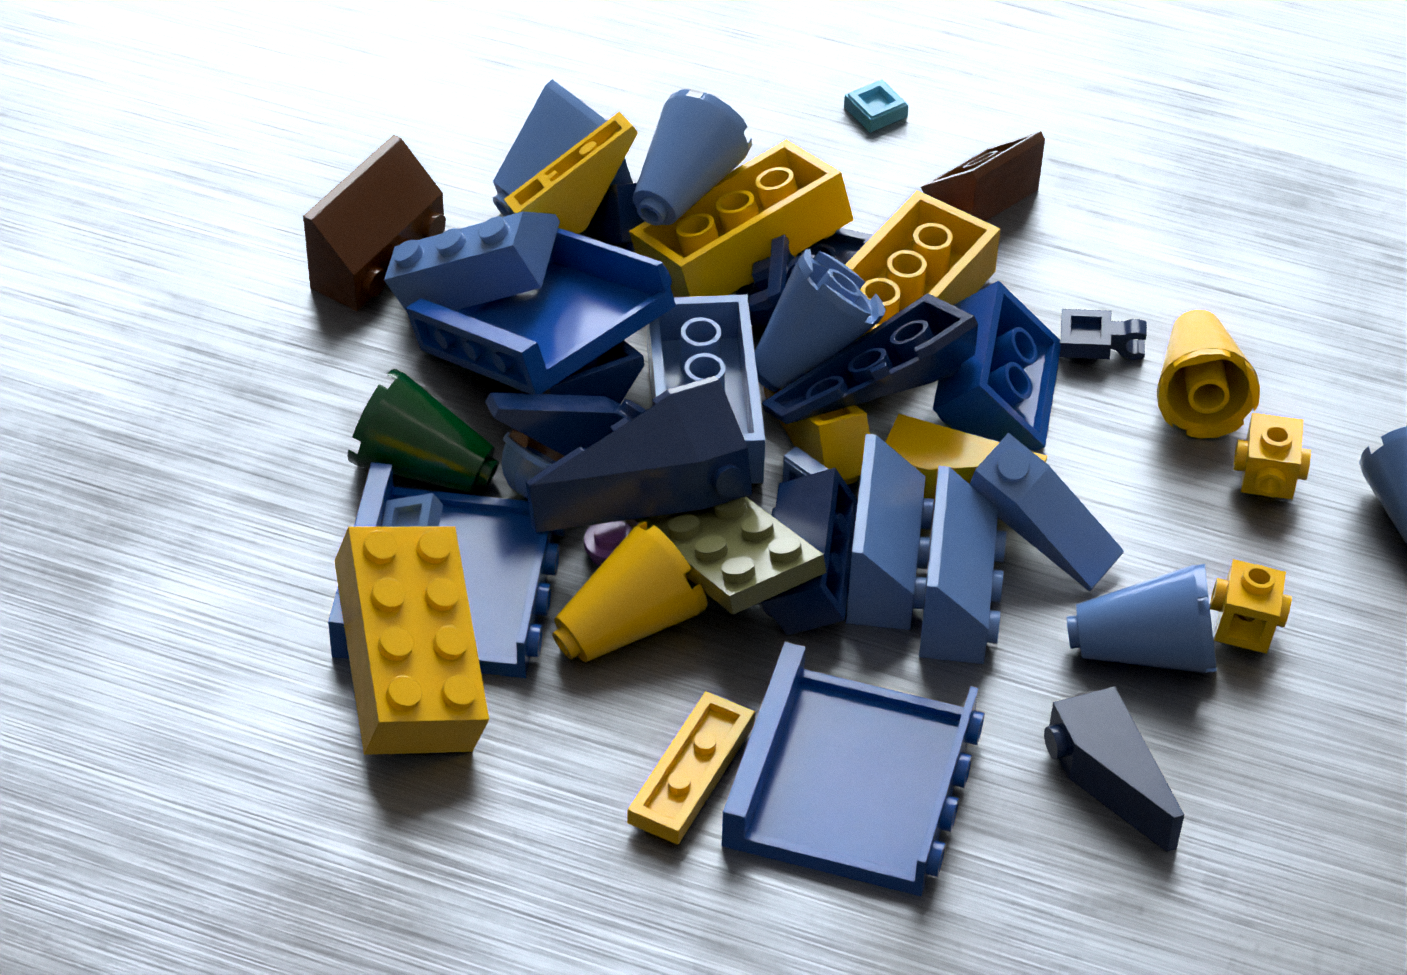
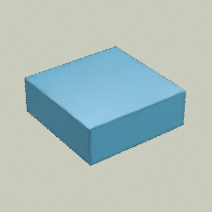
[844,79,909,133]

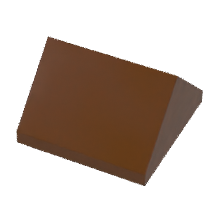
[921,131,1045,221]

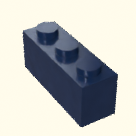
[761,468,858,635]

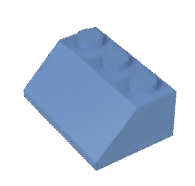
[384,212,560,312]
[846,434,934,630]
[919,466,1007,664]

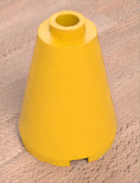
[1157,310,1260,438]
[552,521,708,662]

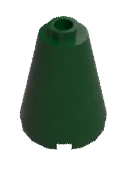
[347,369,499,494]

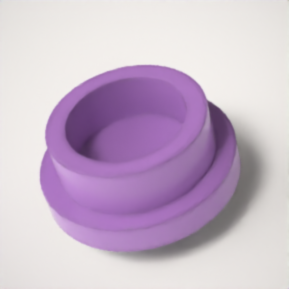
[584,521,632,566]

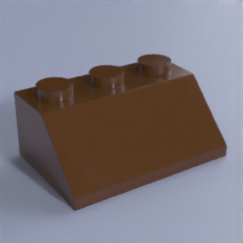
[303,135,446,311]

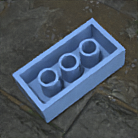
[646,294,765,483]

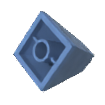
[493,79,633,216]

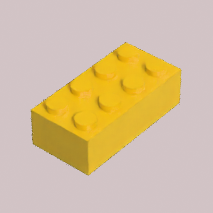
[629,139,854,297]
[845,190,1001,342]
[334,526,489,755]

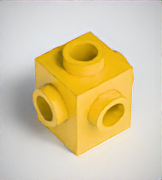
[1233,413,1311,500]
[1210,559,1292,654]

